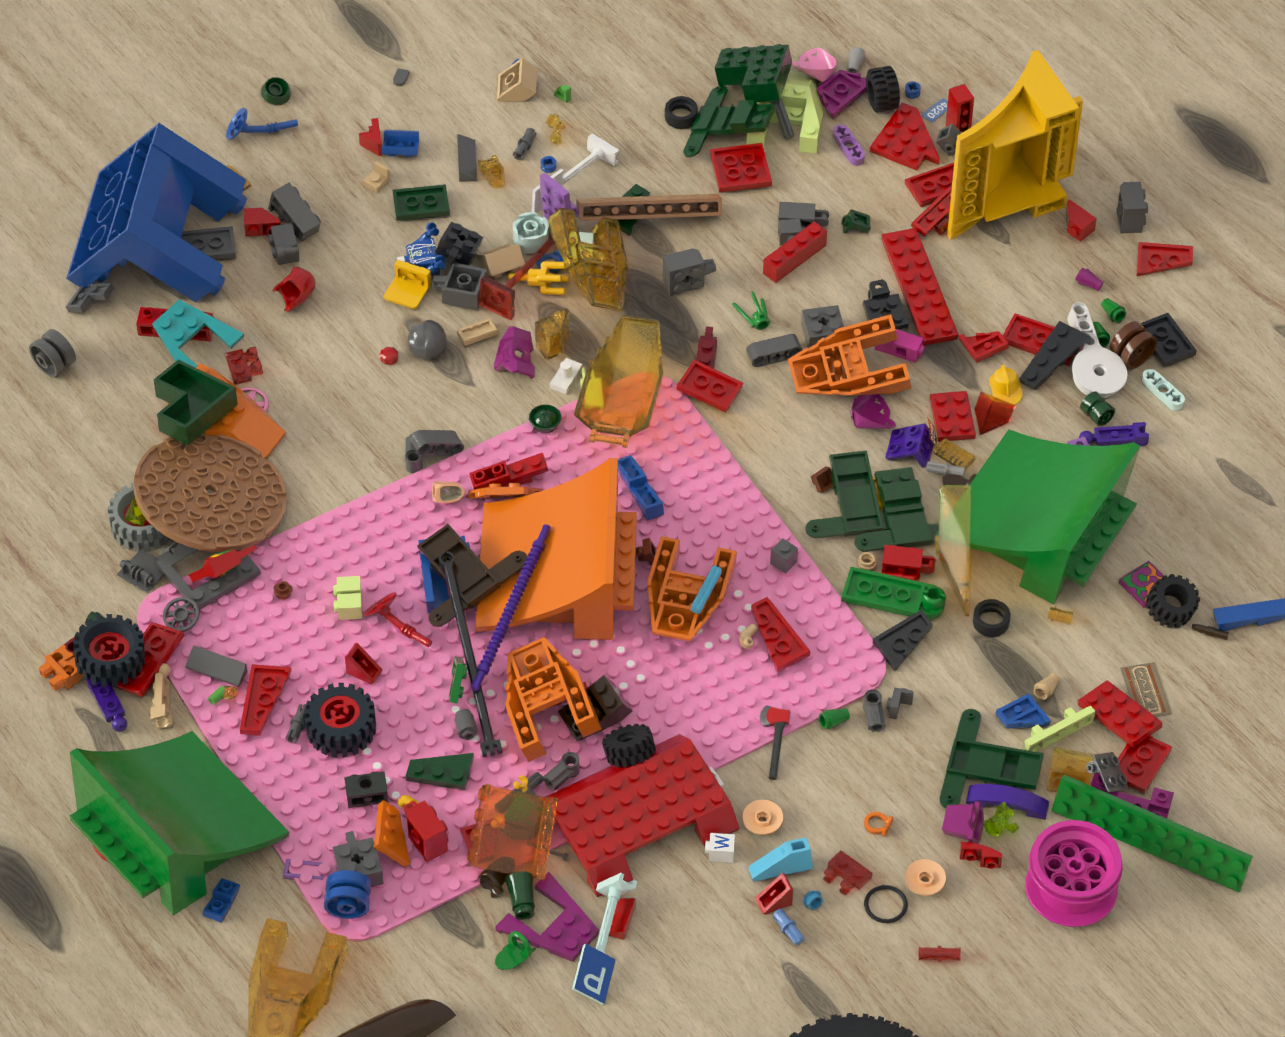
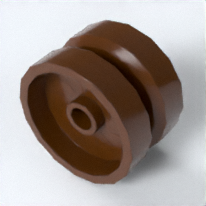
[1110,321,1158,369]

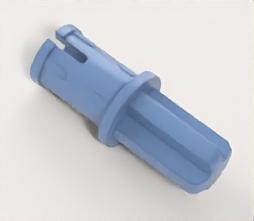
[772,909,805,945]

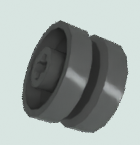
[29,329,76,377]

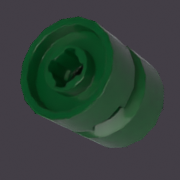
[1080,391,1116,427]

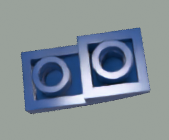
[203,878,240,923]

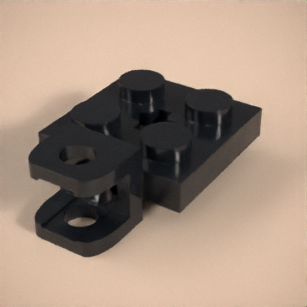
[863,279,909,330]

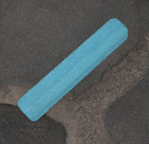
[691,565,722,614]

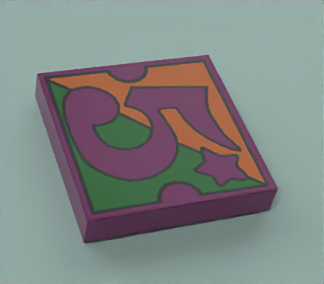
[1119,561,1164,608]

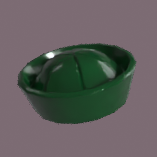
[261,77,291,105]
[529,404,561,433]

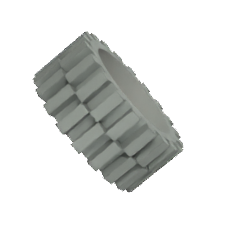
[108,483,168,552]

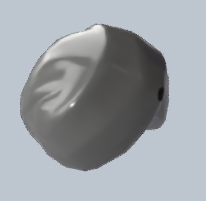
[407,320,447,360]

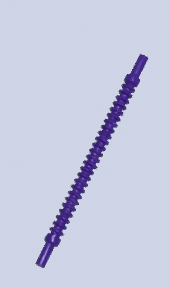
[471,524,551,691]

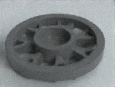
[163,597,200,632]

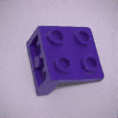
[885,423,936,467]

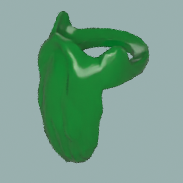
[495,931,536,970]

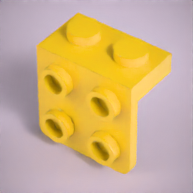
[384,260,431,309]

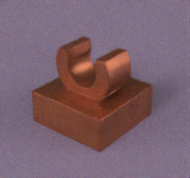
[811,466,833,493]
[636,538,656,565]

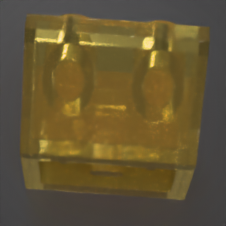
[535,308,569,360]
[1047,747,1094,792]

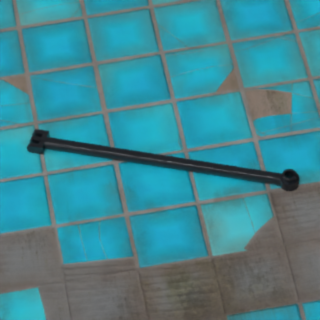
[439,551,503,757]

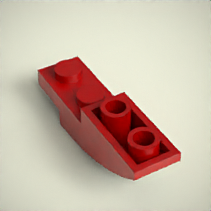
[469,452,549,490]

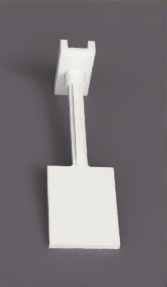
[531,133,619,213]

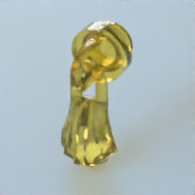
[546,114,566,145]

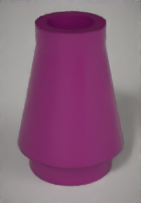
[1075,267,1104,291]

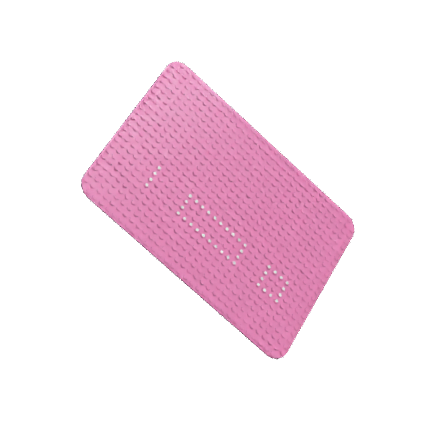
[137,372,886,941]

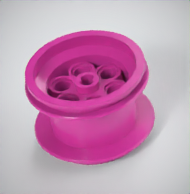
[1025,820,1123,927]

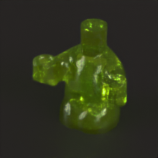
[984,802,1019,836]

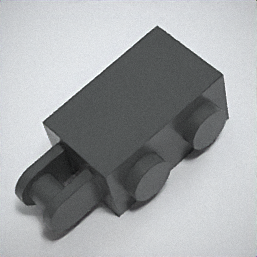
[778,202,829,229]

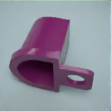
[942,802,984,844]

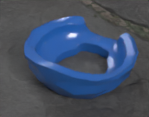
[536,250,566,273]

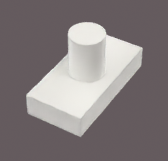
[550,358,583,395]

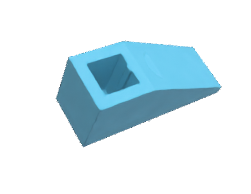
[748,837,813,882]

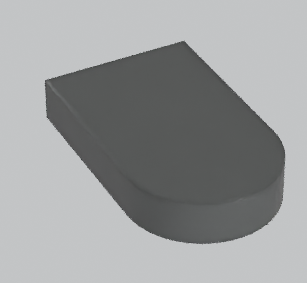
[393,68,410,86]

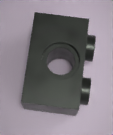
[344,771,389,808]

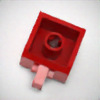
[403,800,449,863]

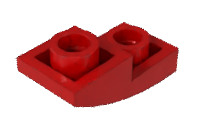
[960,842,1002,869]

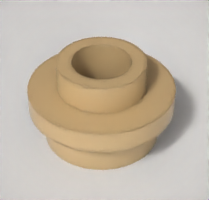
[857,552,877,570]

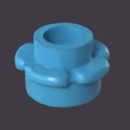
[803,891,823,910]

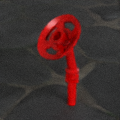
[363,592,432,647]

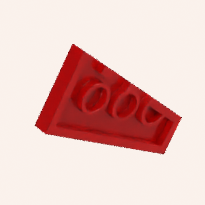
[751,597,810,672]
[240,664,292,736]

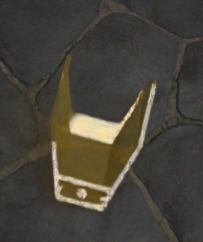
[935,485,972,616]

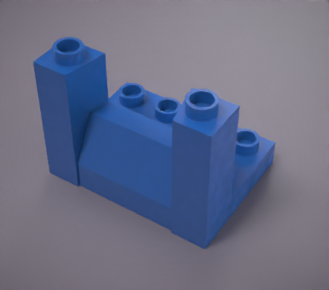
[66,123,247,302]

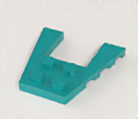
[152,300,244,368]

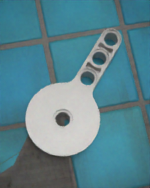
[1067,302,1127,398]

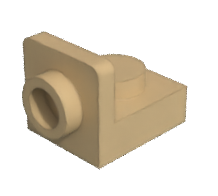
[363,161,390,193]

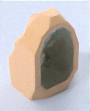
[432,481,465,503]

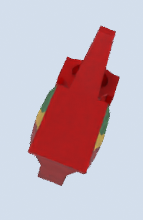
[188,545,257,583]

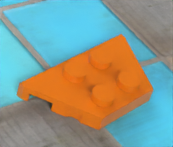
[468,483,542,499]

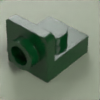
[841,209,871,234]

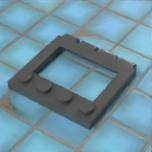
[156,544,261,611]

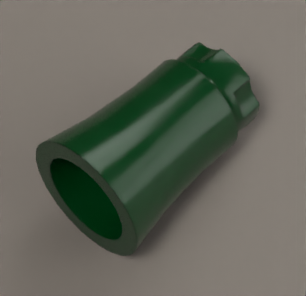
[505,872,535,920]

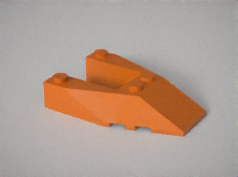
[788,314,912,395]
[166,363,286,459]
[647,536,737,642]
[505,637,602,762]

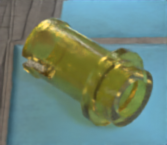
[1048,606,1073,624]

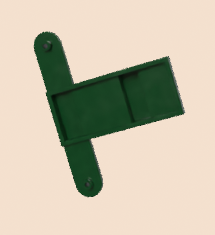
[683,86,776,157]
[805,450,889,538]
[854,467,945,552]
[940,709,1044,808]

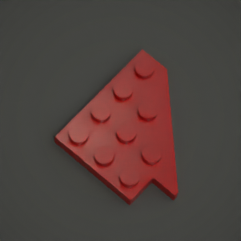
[870,102,940,171]

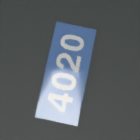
[922,98,948,122]

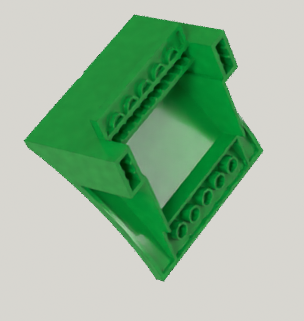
[936,429,1140,604]
[70,731,289,916]

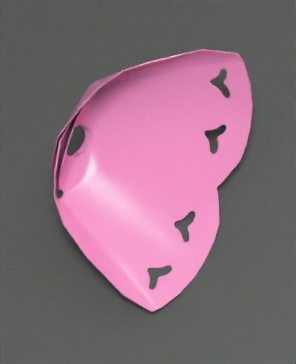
[792,47,837,83]

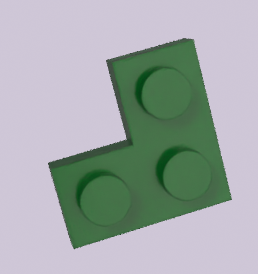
[448,656,467,703]

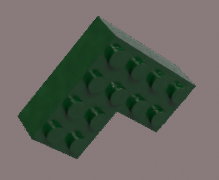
[715,44,792,102]
[153,359,238,445]

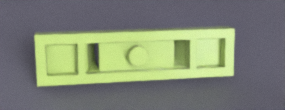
[1024,706,1095,752]

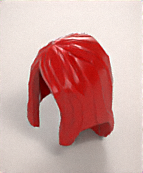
[272,267,316,312]

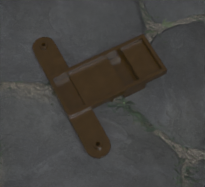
[417,524,528,627]

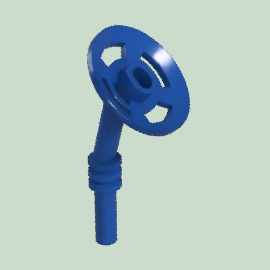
[226,108,298,140]

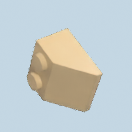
[497,58,538,102]
[476,244,525,278]

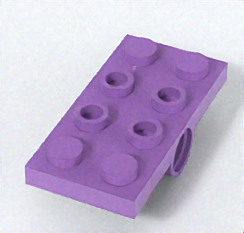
[540,173,580,241]

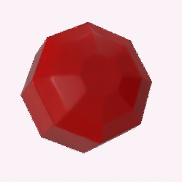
[380,347,398,365]

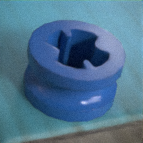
[905,81,921,99]
[541,156,557,173]

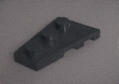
[873,610,933,672]

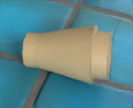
[1034,673,1060,700]

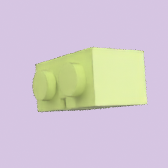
[333,576,362,620]

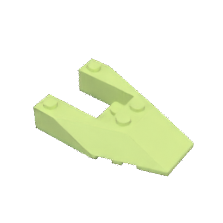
[747,71,824,154]

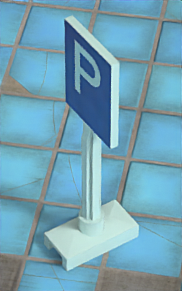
[572,873,637,1005]

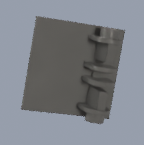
[117,549,164,593]
[1086,752,1129,793]

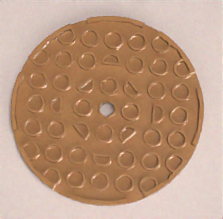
[133,432,287,552]

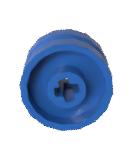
[324,870,371,919]

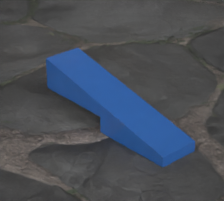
[618,455,664,520]
[1213,598,1285,631]

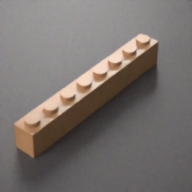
[576,194,722,221]

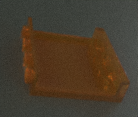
[467,784,558,880]

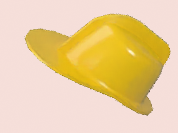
[989,365,1023,406]

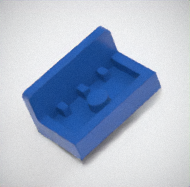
[382,130,419,157]

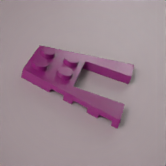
[495,872,599,962]

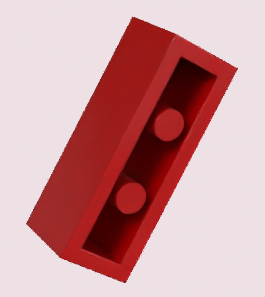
[945,84,974,133]

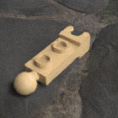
[150,663,173,729]

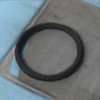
[864,885,908,923]

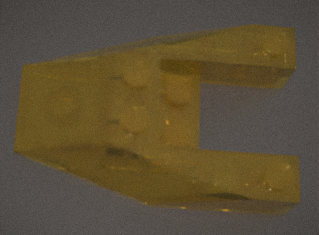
[548,208,628,312]
[248,918,348,1037]

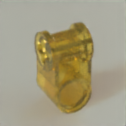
[478,155,505,188]

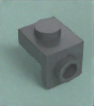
[886,687,914,719]

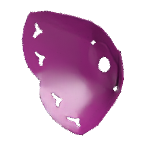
[850,394,896,429]

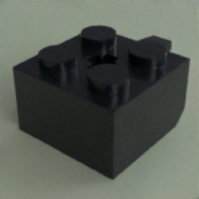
[435,222,484,266]

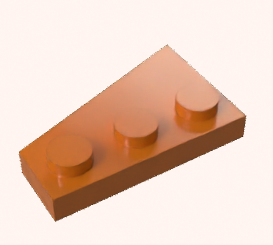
[374,800,410,867]

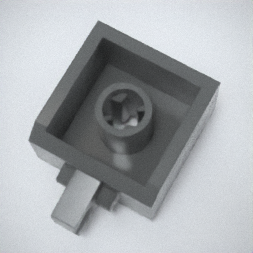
[1116,182,1148,234]
[663,248,716,296]
[432,263,487,310]
[801,305,844,348]
[332,831,384,887]

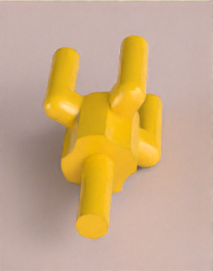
[508,261,570,295]

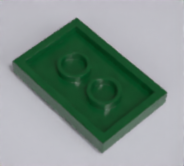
[392,184,450,221]

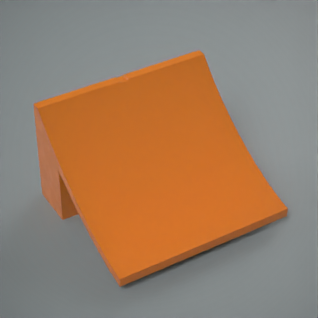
[476,458,637,640]

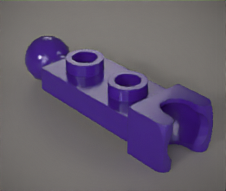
[1079,422,1149,446]
[86,678,128,732]

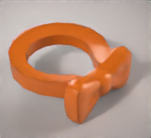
[864,812,893,836]

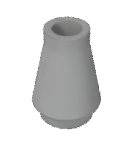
[847,47,866,73]

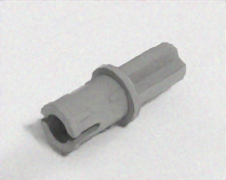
[926,461,965,478]

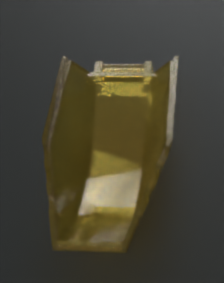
[574,315,663,448]

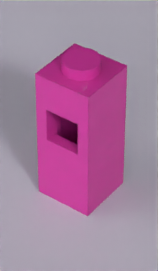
[874,329,925,363]

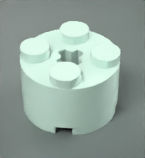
[513,212,549,255]

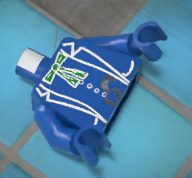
[396,222,446,276]

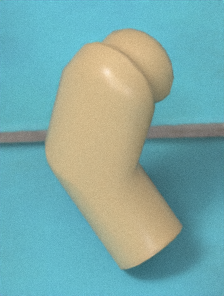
[739,623,758,649]

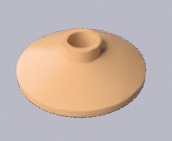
[742,800,783,835]
[905,859,946,896]

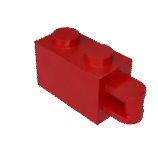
[881,545,936,579]

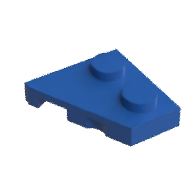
[995,693,1051,729]

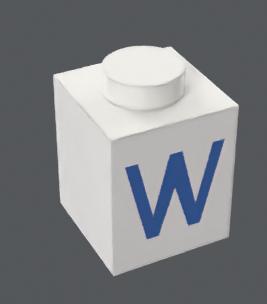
[705,833,735,863]

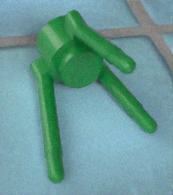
[732,291,770,330]

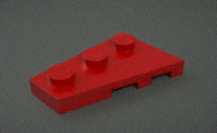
[1136,242,1193,276]

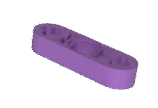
[833,125,865,166]

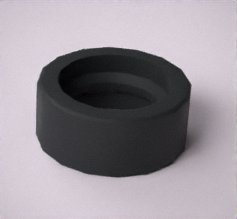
[665,96,698,129]
[973,599,1011,637]

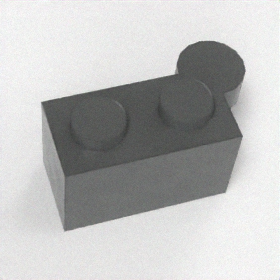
[268,223,299,265]

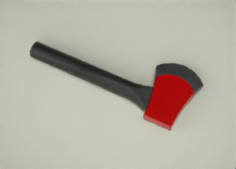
[760,705,790,780]

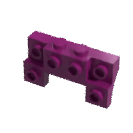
[1091,773,1174,819]

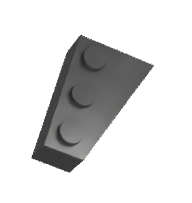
[268,182,321,241]

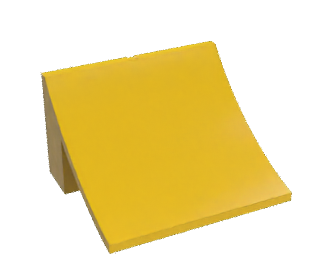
[947,50,1083,240]

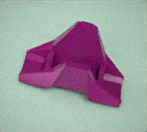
[494,326,535,379]

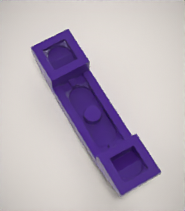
[966,784,1049,820]

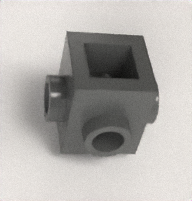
[936,124,962,156]

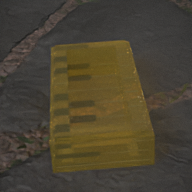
[933,438,975,472]

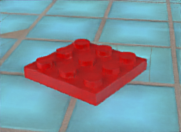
[710,143,772,193]

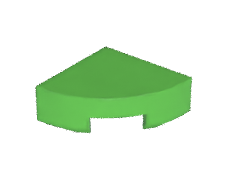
[554,85,571,103]

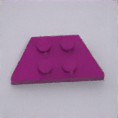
[817,70,867,119]

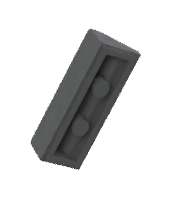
[457,134,477,181]
[185,646,248,687]

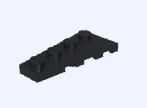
[1019,321,1091,390]

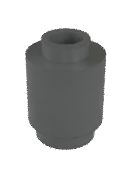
[454,709,478,740]

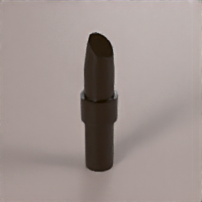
[1192,624,1229,640]

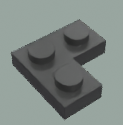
[66,283,114,313]

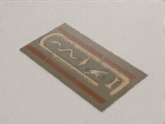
[1120,662,1172,717]

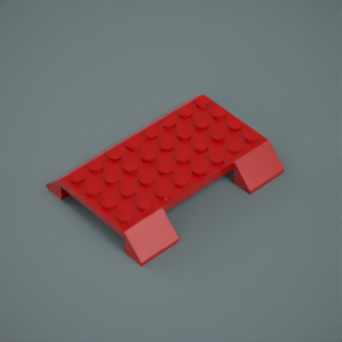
[540,734,740,897]

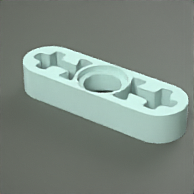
[1142,369,1185,411]

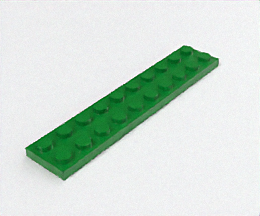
[1051,775,1253,892]

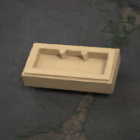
[457,318,498,347]

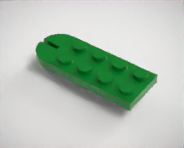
[841,567,946,620]

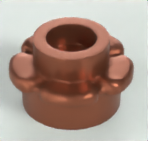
[273,581,293,600]

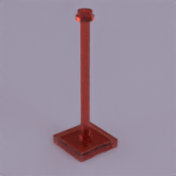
[480,230,562,321]

